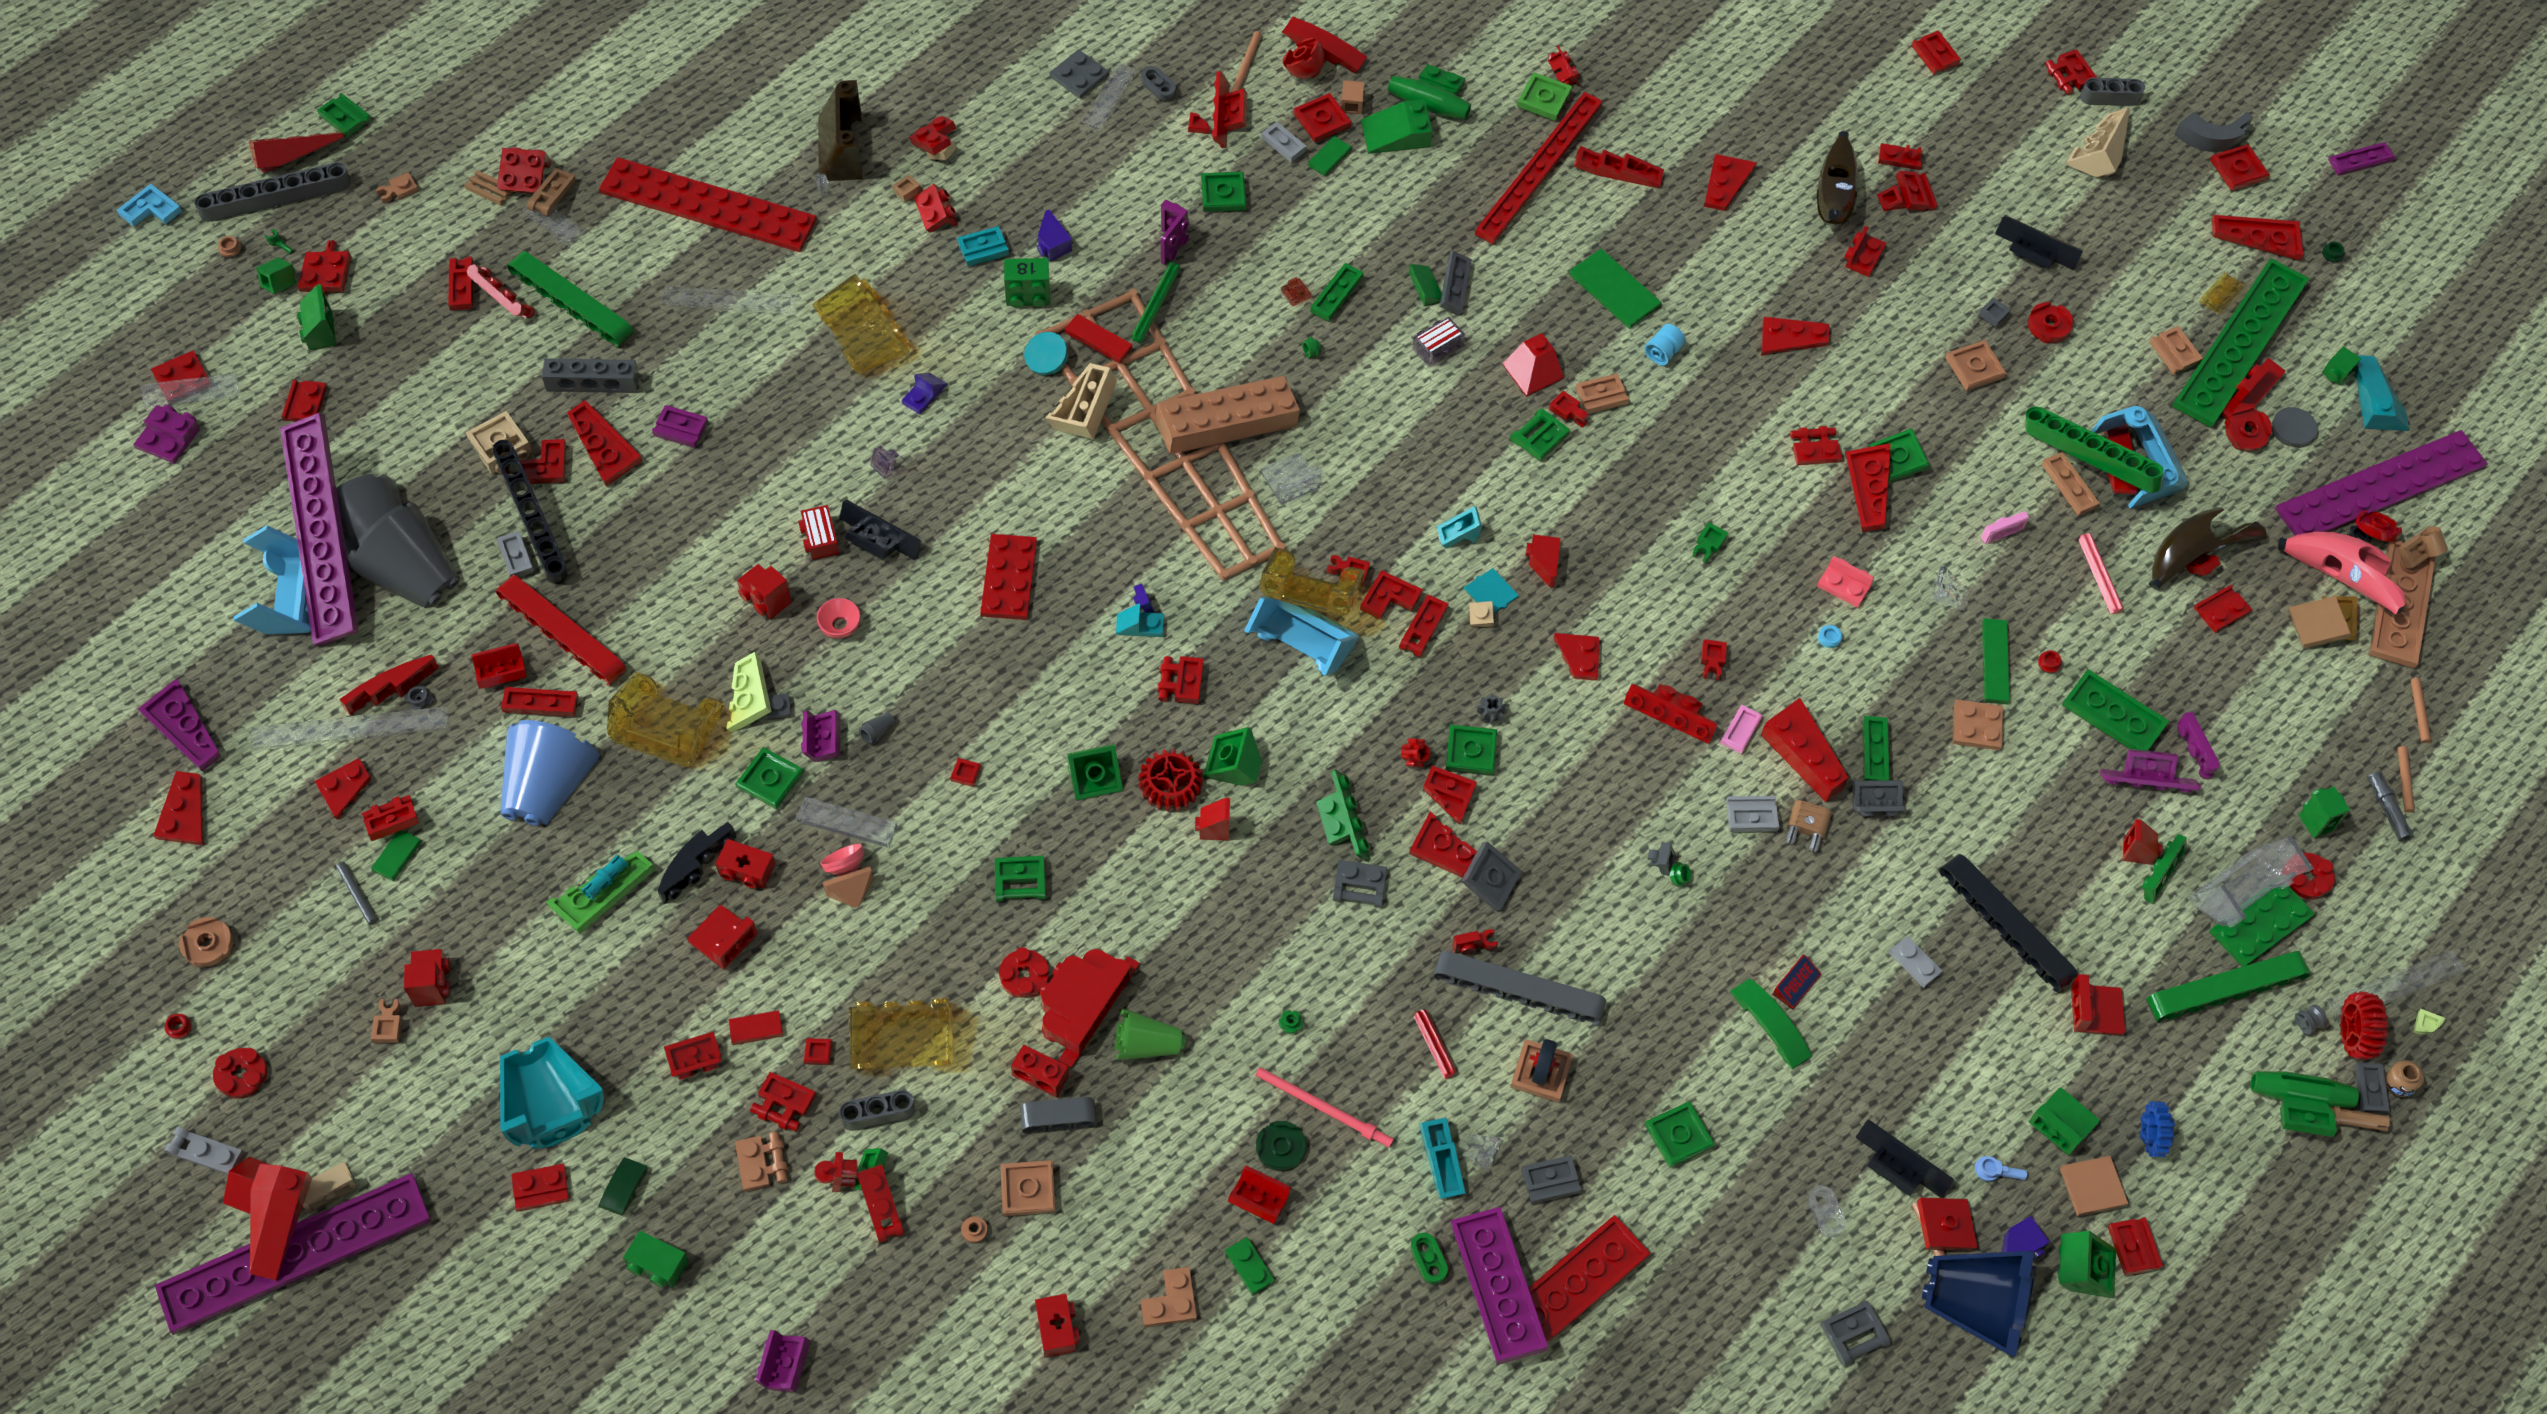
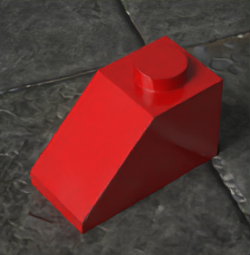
[1525,534,1561,588]
[1195,798,1230,841]
[2123,819,2162,865]

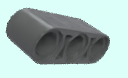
[2080,78,2145,106]
[839,1090,915,1131]
[1020,1097,1097,1134]

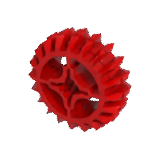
[1138,748,1204,812]
[2339,992,2389,1060]

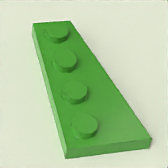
[546,851,656,935]

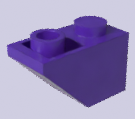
[2002,1216,2049,1260]

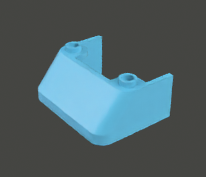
[2091,406,2188,509]
[233,526,311,634]
[1244,594,1359,676]

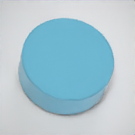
[1818,625,1842,648]

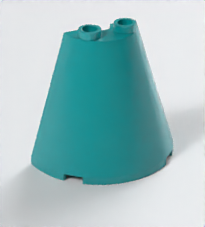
[500,1037,604,1149]

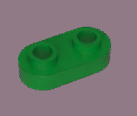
[1410,1233,1448,1285]

